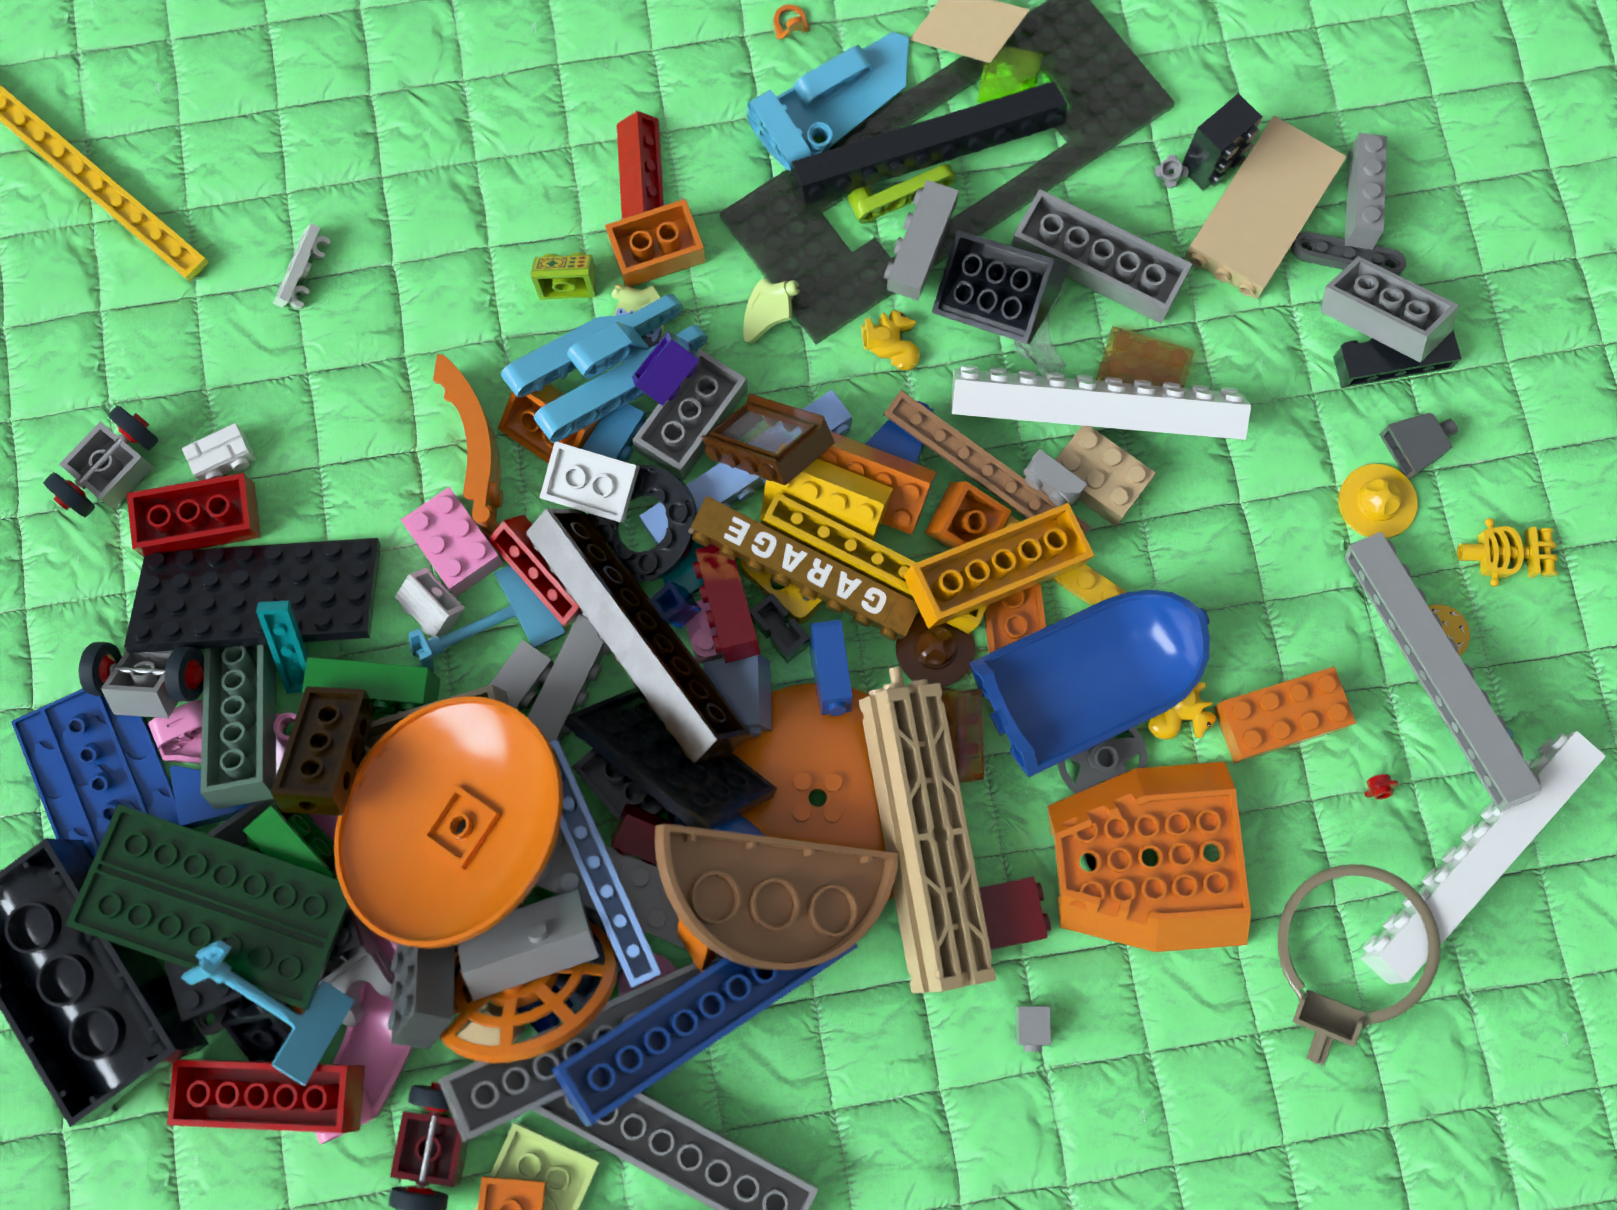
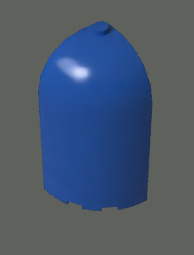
[969,590,1210,777]

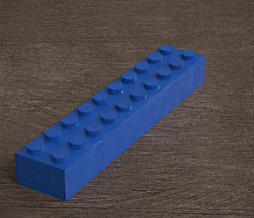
[551,943,858,1126]

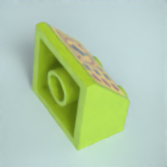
[531,252,596,300]

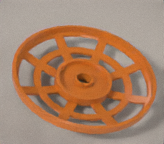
[439,921,617,1063]

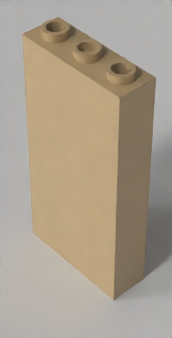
[1185,115,1347,300]

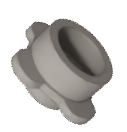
[1155,155,1189,188]

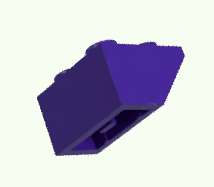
[632,332,699,406]

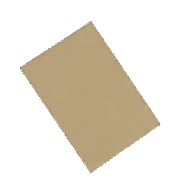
[909,0,1030,63]

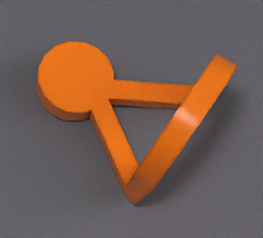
[773,4,810,39]

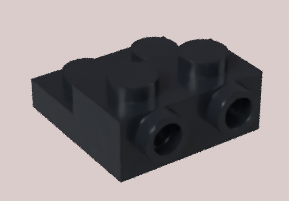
[220,998,294,1061]

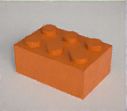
[605,199,706,287]

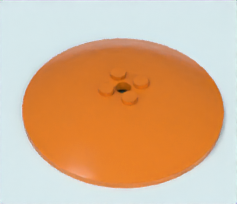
[732,683,894,902]
[334,696,563,949]

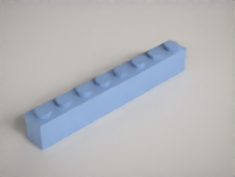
[639,390,852,545]
[549,739,662,988]

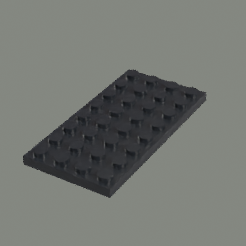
[124,538,381,653]

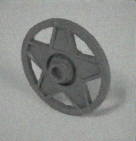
[1058,727,1147,794]

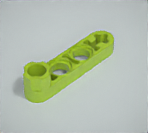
[847,164,956,223]

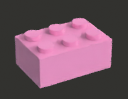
[401,487,504,597]

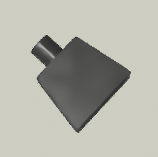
[1379,413,1458,480]

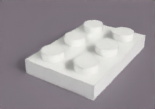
[539,442,640,523]

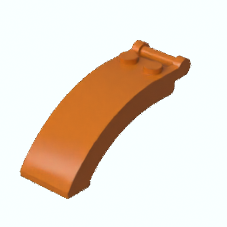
[433,354,503,538]

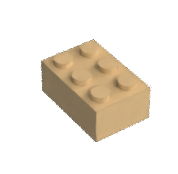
[1056,426,1156,527]

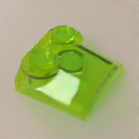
[977,46,1042,103]

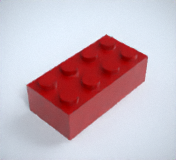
[127,473,261,557]

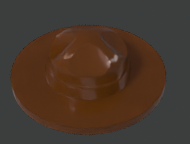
[896,612,975,687]

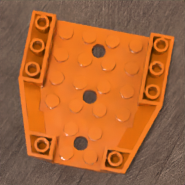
[1047,762,1251,952]

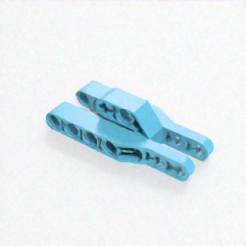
[501,294,707,443]

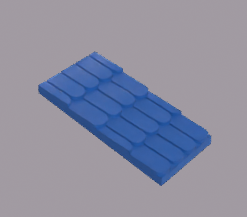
[11,688,190,858]

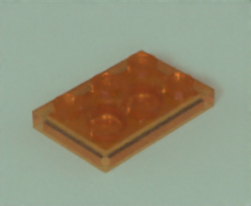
[1095,326,1195,388]

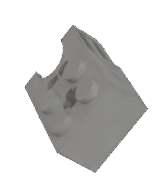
[318,912,395,1027]

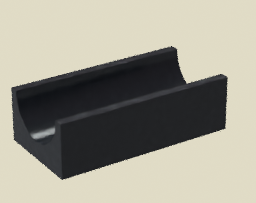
[0,838,209,1127]

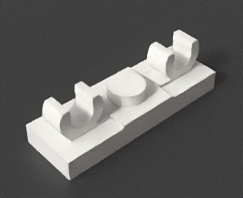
[273,223,331,309]

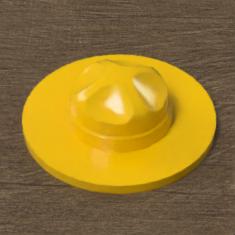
[1338,464,1418,539]

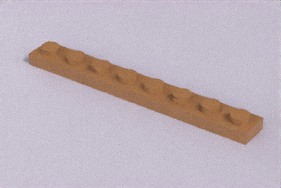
[883,390,1091,535]

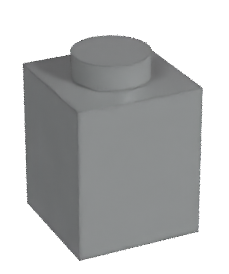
[1015,1006,1051,1052]

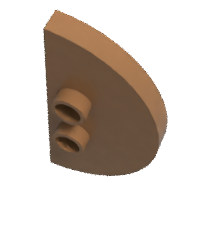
[655,824,899,970]

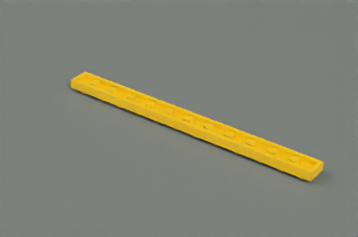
[0,85,209,282]

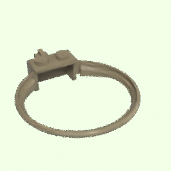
[1278,864,1440,1066]

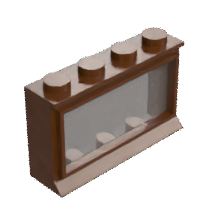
[701,393,835,485]

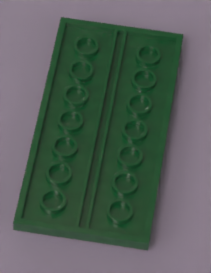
[65,804,350,1010]

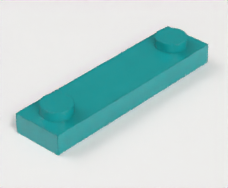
[256,600,309,694]

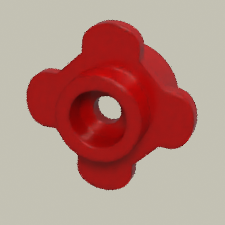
[1364,774,1399,800]

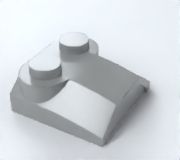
[1023,449,1087,506]

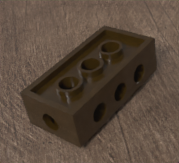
[271,686,375,816]

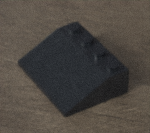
[931,230,1069,345]

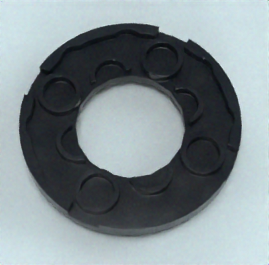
[588,465,697,583]

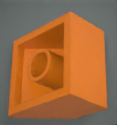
[924,481,1011,549]

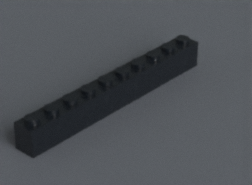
[792,81,1067,205]

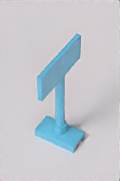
[408,565,566,672]
[181,940,355,1086]

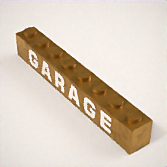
[688,496,919,641]

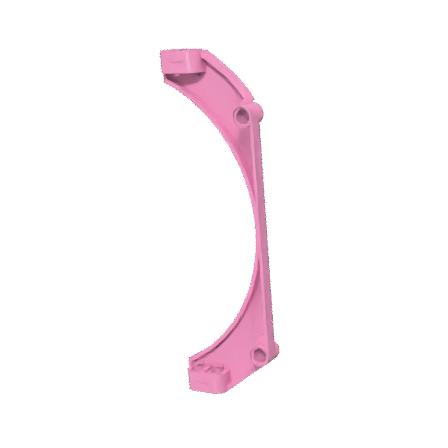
[148,700,414,1145]

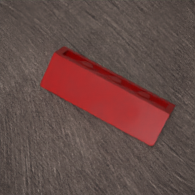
[617,111,664,219]

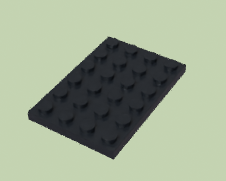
[564,687,777,830]

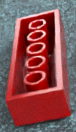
[167,1059,365,1133]

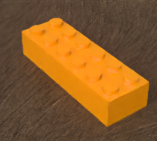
[903,503,1095,629]

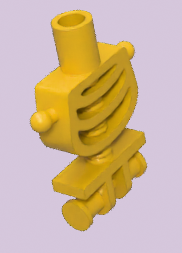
[1457,518,1558,587]

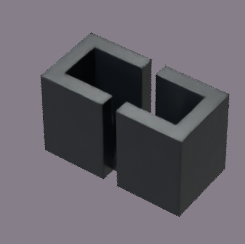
[750,593,810,663]

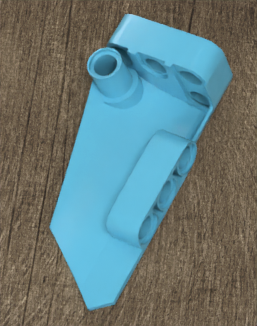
[747,32,909,171]

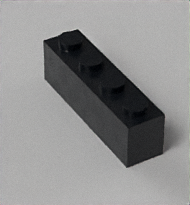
[1333,330,1462,388]

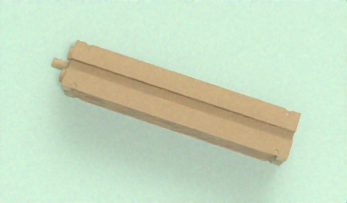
[859,666,996,994]

